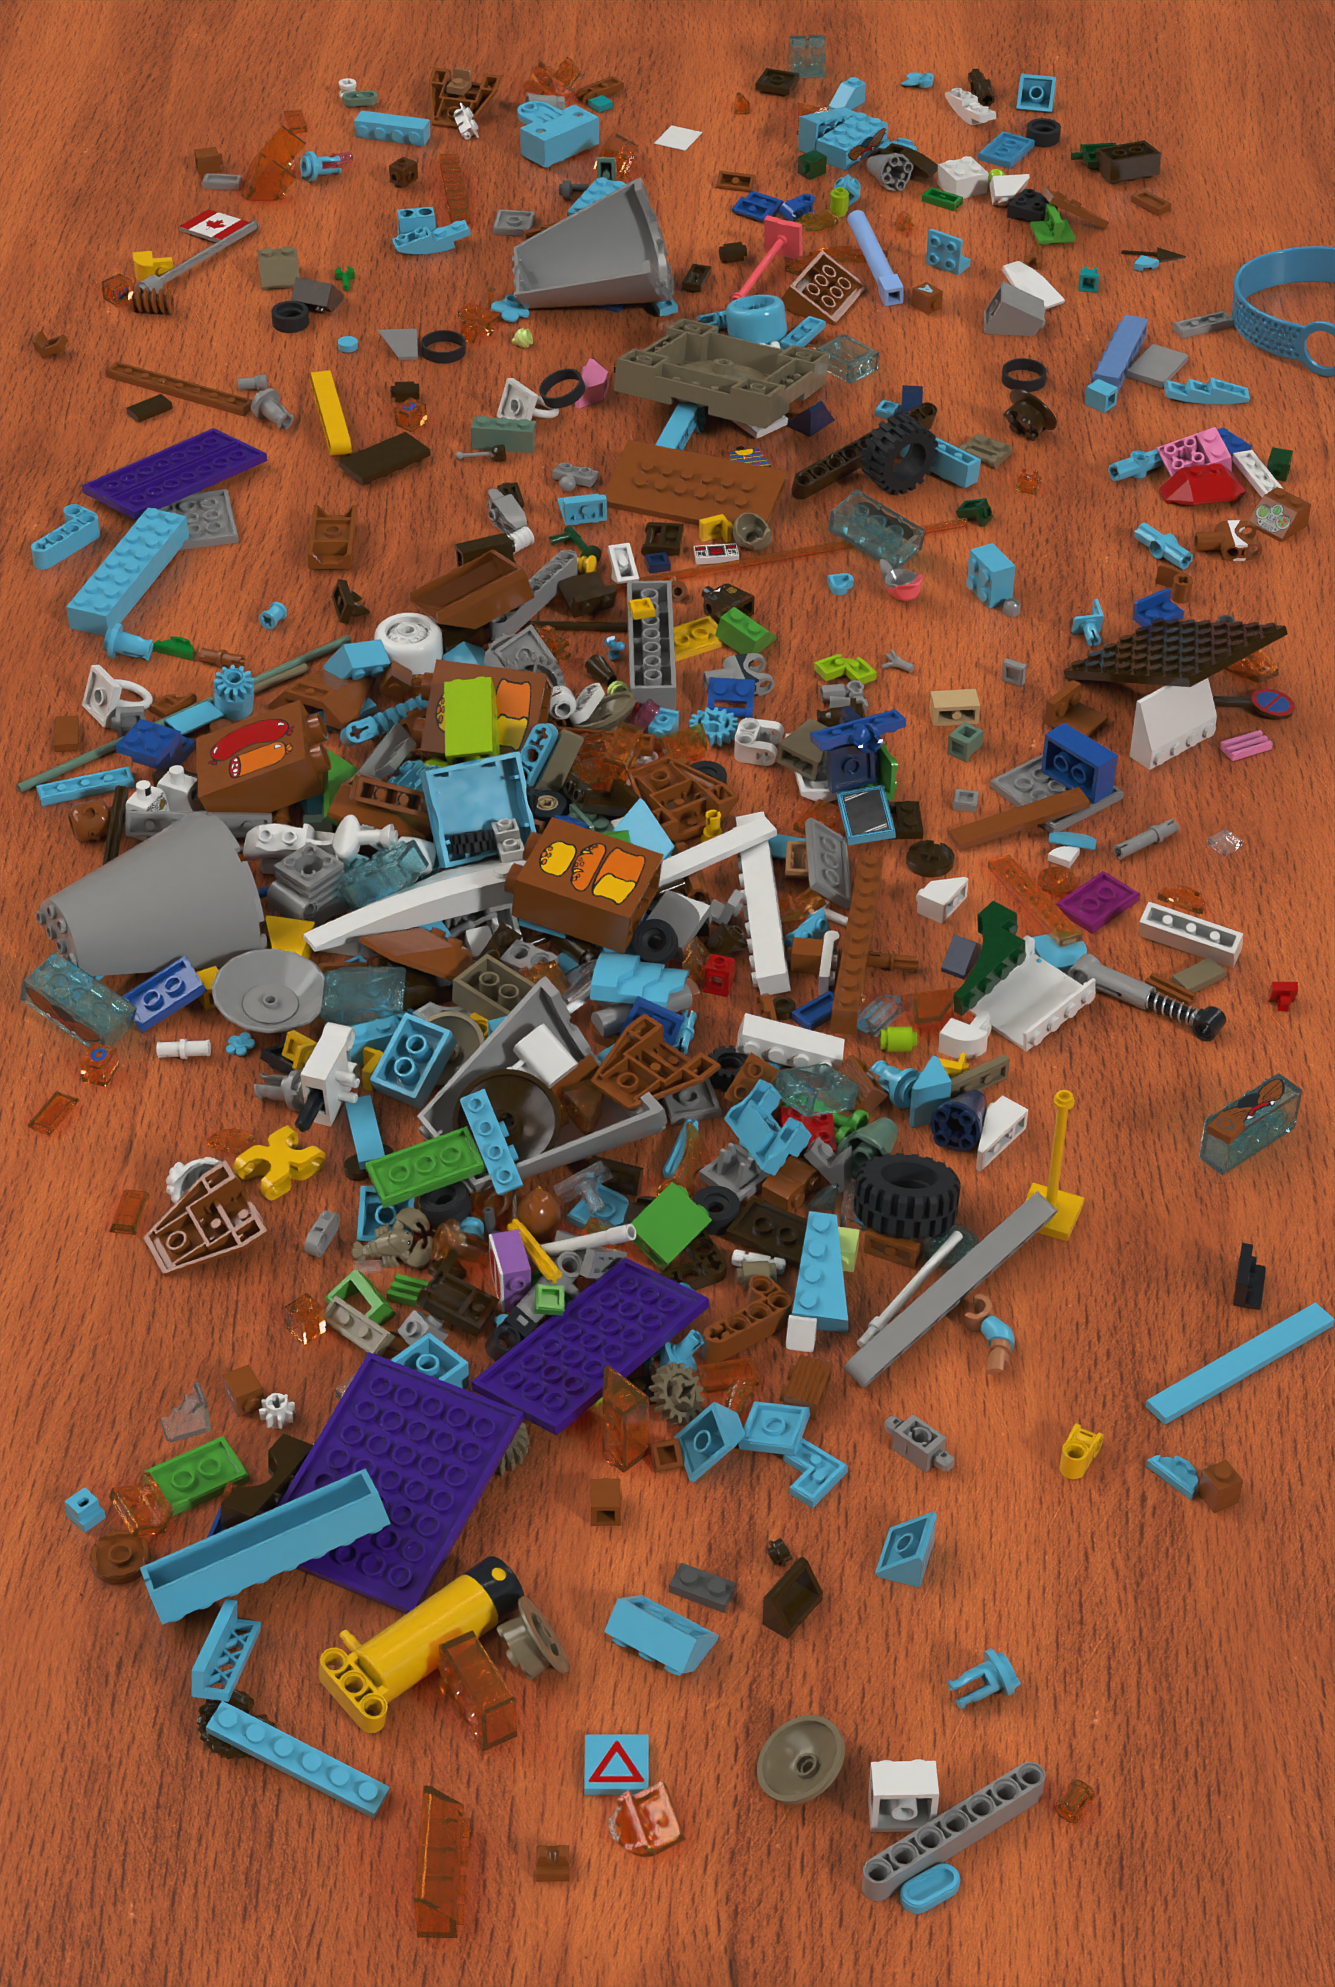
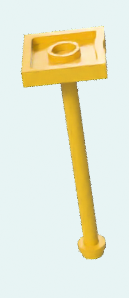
[1025,1090,1084,1241]

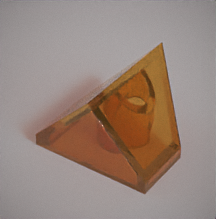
[469,1185,517,1232]

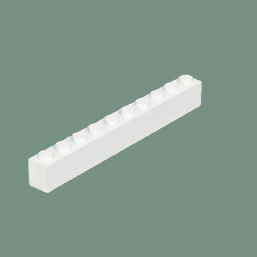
[733,811,791,995]

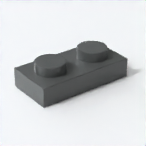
[669,1563,737,1613]

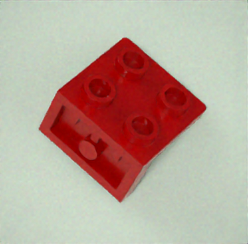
[776,1106,836,1159]

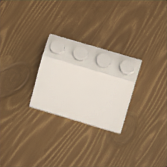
[1129,678,1217,770]

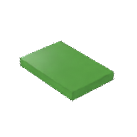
[143,1436,250,1518]

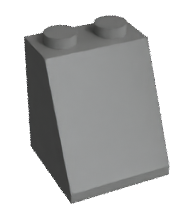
[984,282,1046,336]

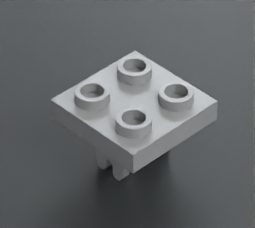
[699,1143,770,1204]

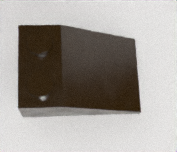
[377,957,453,1014]

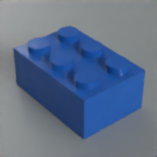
[1041,723,1118,804]

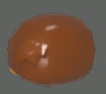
[515,1185,561,1243]

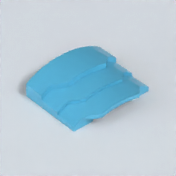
[590,952,690,1007]

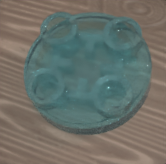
[923,1224,979,1270]

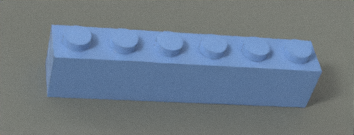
[1091,315,1148,394]

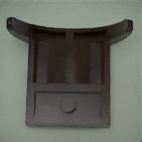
[416,1247,500,1337]

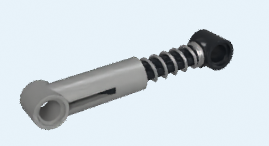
[1067,954,1227,1042]

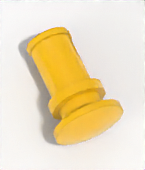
[577,555,597,574]
[701,810,722,843]

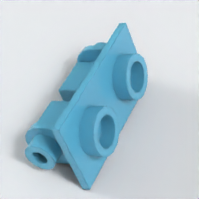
[784,908,830,947]

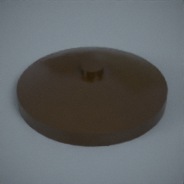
[452,1069,561,1173]

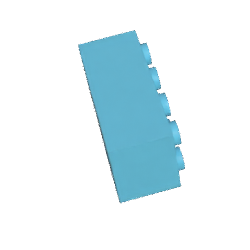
[517,101,599,168]

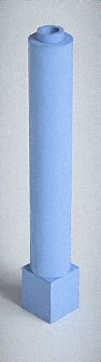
[847,210,904,306]

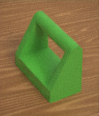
[325,1268,396,1325]

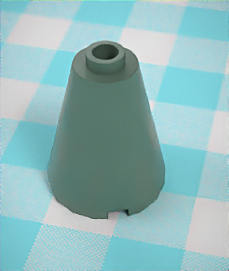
[837,1118,899,1180]

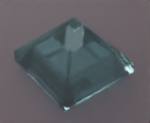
[808,1183,839,1210]

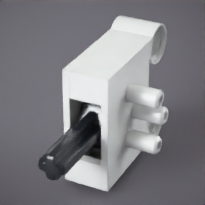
[295,1022,360,1132]

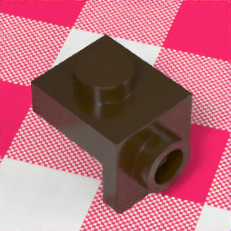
[704,922,748,957]

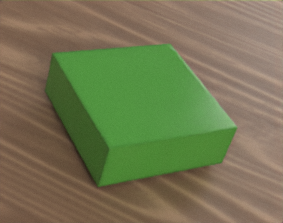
[535,1284,565,1316]

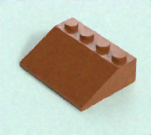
[781,250,867,325]

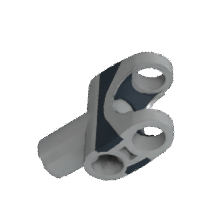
[703,653,775,697]

